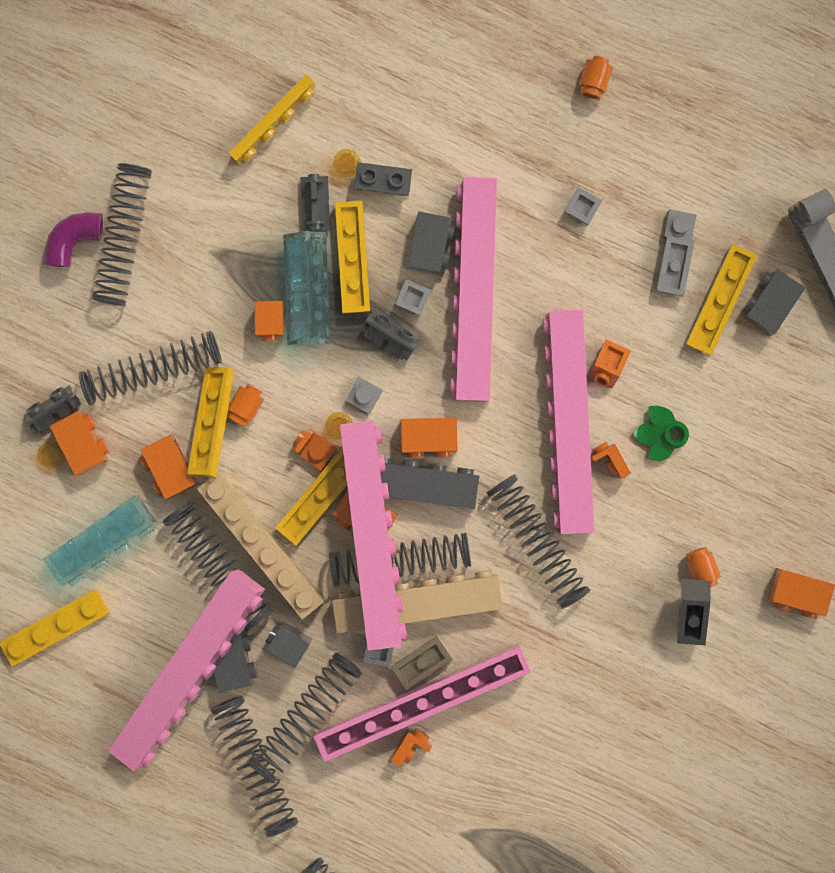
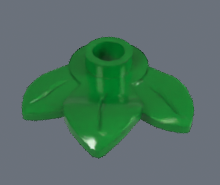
[633,406,689,461]

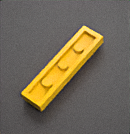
[228,74,315,165]
[335,201,370,314]
[685,244,758,356]
[187,367,234,478]
[275,447,347,546]
[0,588,111,667]

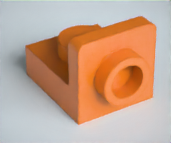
[588,339,631,388]
[293,429,337,471]
[591,442,631,479]
[390,729,432,767]

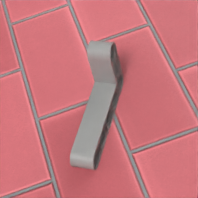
[788,189,835,310]

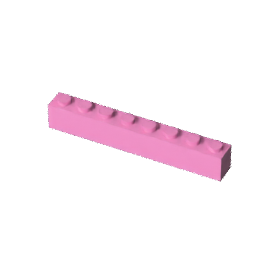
[450,177,497,402]
[543,310,594,534]
[340,420,407,651]
[108,569,265,772]
[313,644,531,762]

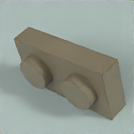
[391,636,453,690]

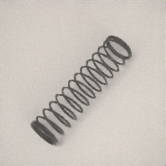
[91,163,152,306]
[79,330,222,406]
[486,474,591,609]
[162,501,273,632]
[329,533,471,587]
[247,652,362,783]
[210,695,299,837]

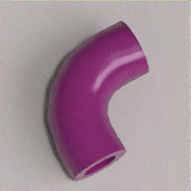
[43,212,103,267]

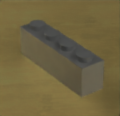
[381,458,479,509]

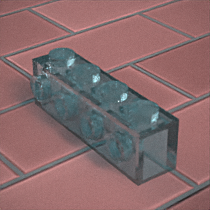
[283,231,330,346]
[42,495,157,587]

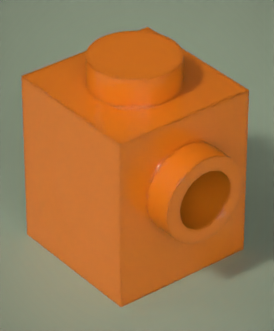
[255,301,285,342]

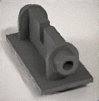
[354,162,412,196]
[300,174,330,232]
[360,312,419,360]
[24,385,82,435]

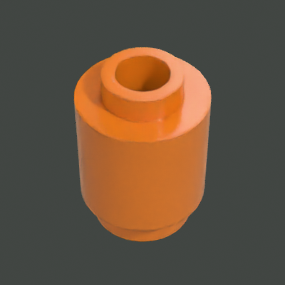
[579,56,613,100]
[227,383,264,427]
[686,546,721,588]

